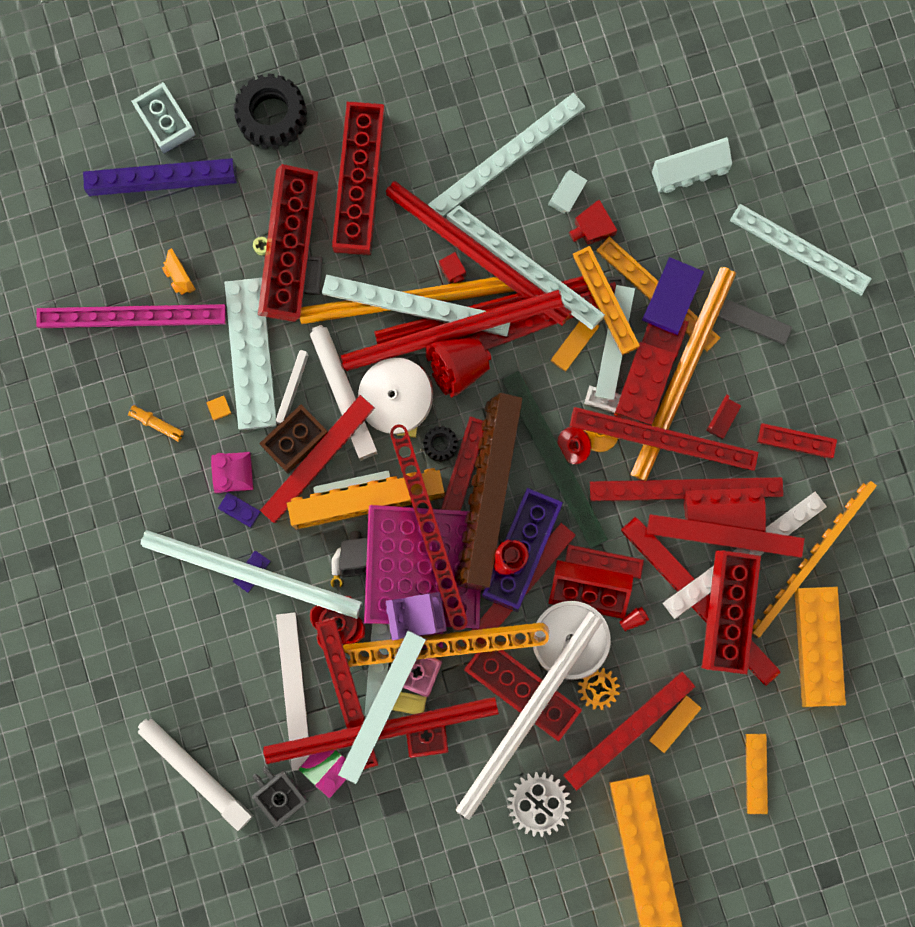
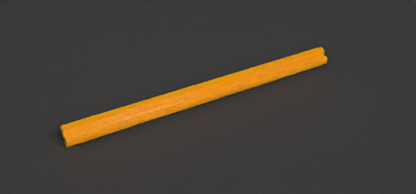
[630,267,736,481]
[300,277,514,324]

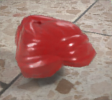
[494,540,529,575]

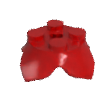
[310,596,365,649]

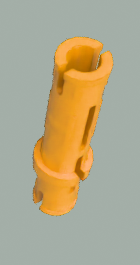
[128,405,184,442]

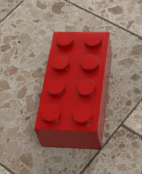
[614,342,676,425]

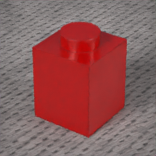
[439,252,466,284]

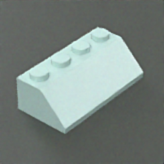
[652,137,732,193]

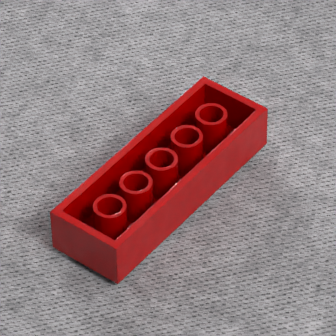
[702,551,761,674]
[464,641,582,742]

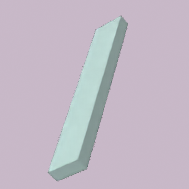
[595,285,635,401]

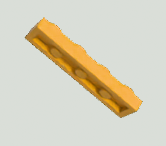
[746,734,768,814]

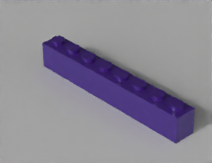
[83,158,237,196]

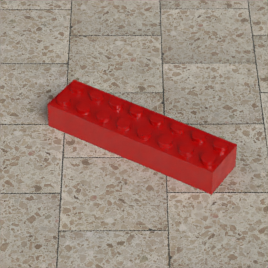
[332,101,385,256]
[258,164,318,322]

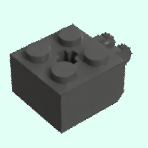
[252,766,309,827]

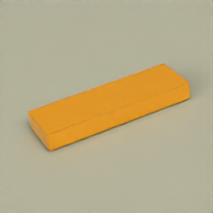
[551,321,599,372]
[649,695,701,753]

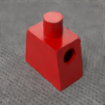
[569,200,617,245]

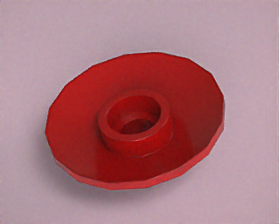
[557,427,592,464]

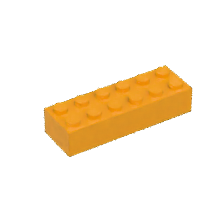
[795,587,846,707]

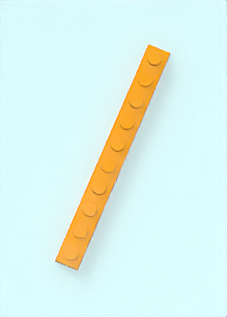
[752,481,877,639]

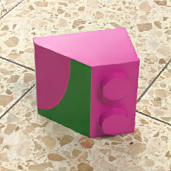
[298,750,346,798]

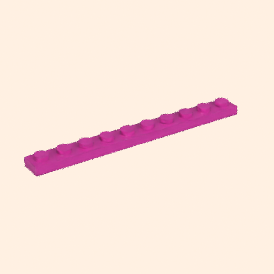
[36,304,226,328]

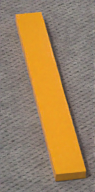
[596,236,721,352]

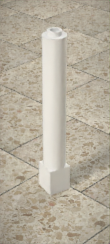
[310,325,378,461]
[138,718,254,831]

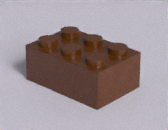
[259,404,328,474]

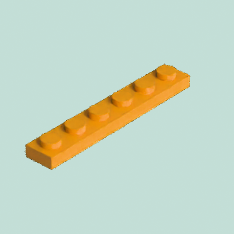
[573,246,640,355]

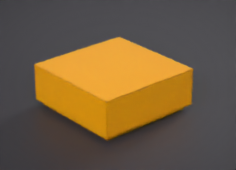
[206,395,232,421]

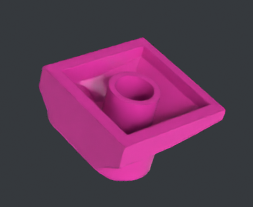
[211,452,254,494]

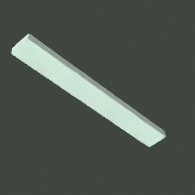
[730,204,872,295]
[339,631,426,784]

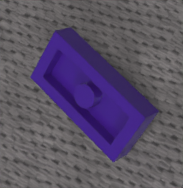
[218,492,261,528]
[232,551,271,593]

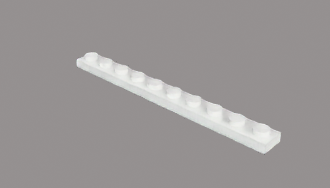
[663,492,827,619]

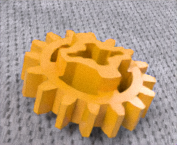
[577,668,620,710]

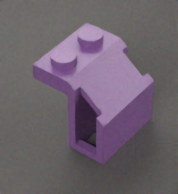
[386,592,447,640]

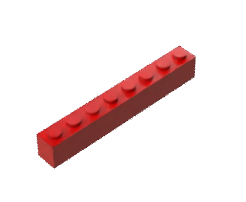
[563,672,696,791]

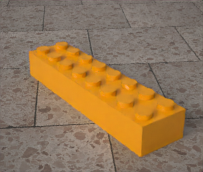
[287,468,445,530]
[609,774,682,927]

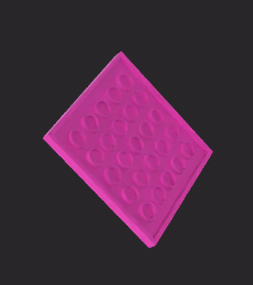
[364,505,480,628]

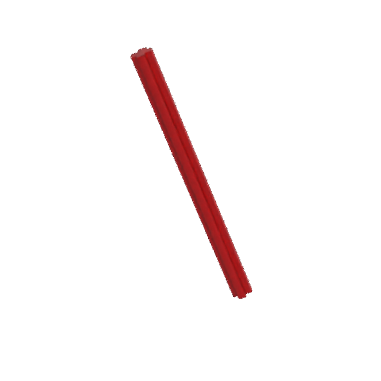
[386,181,572,326]
[374,276,590,344]
[341,290,564,371]
[263,697,499,764]

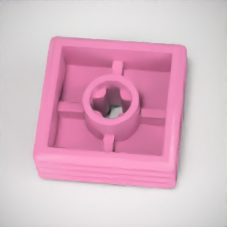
[403,658,442,697]

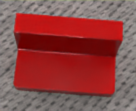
[706,394,741,440]

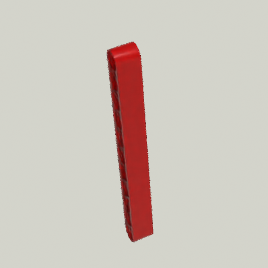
[390,424,468,630]
[621,517,781,686]

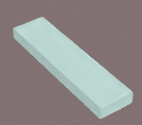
[313,471,390,495]

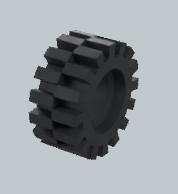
[423,426,458,462]

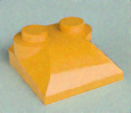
[162,248,196,295]

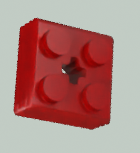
[406,726,448,758]

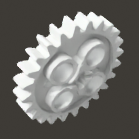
[507,772,571,837]

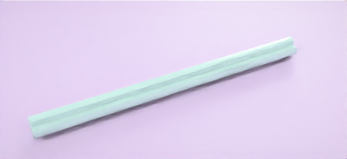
[141,530,363,619]

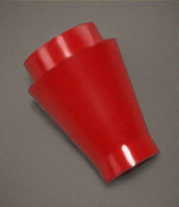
[619,606,650,632]

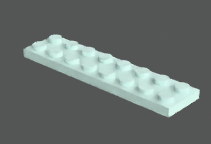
[225,278,277,431]

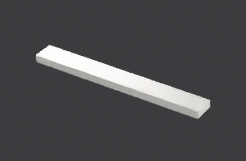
[276,612,310,771]

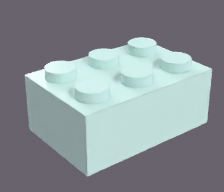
[131,82,195,154]

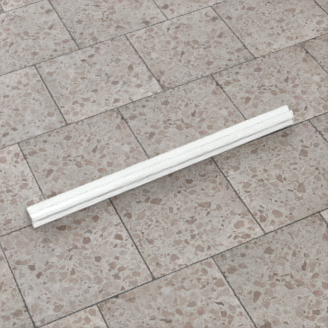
[455,612,603,820]

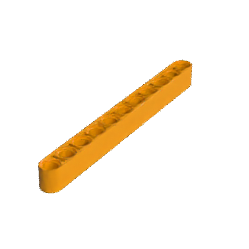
[343,623,549,667]

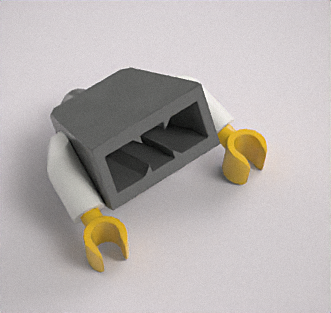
[331,531,367,587]

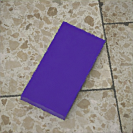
[642,257,704,335]

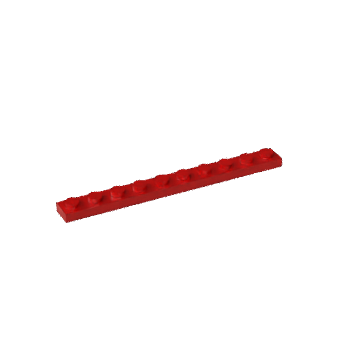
[569,407,759,471]
[590,477,783,502]

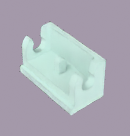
[548,170,587,213]

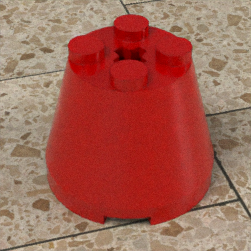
[426,335,492,398]

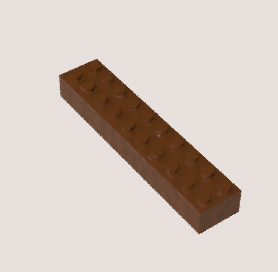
[455,393,522,591]

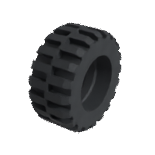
[234,74,307,150]

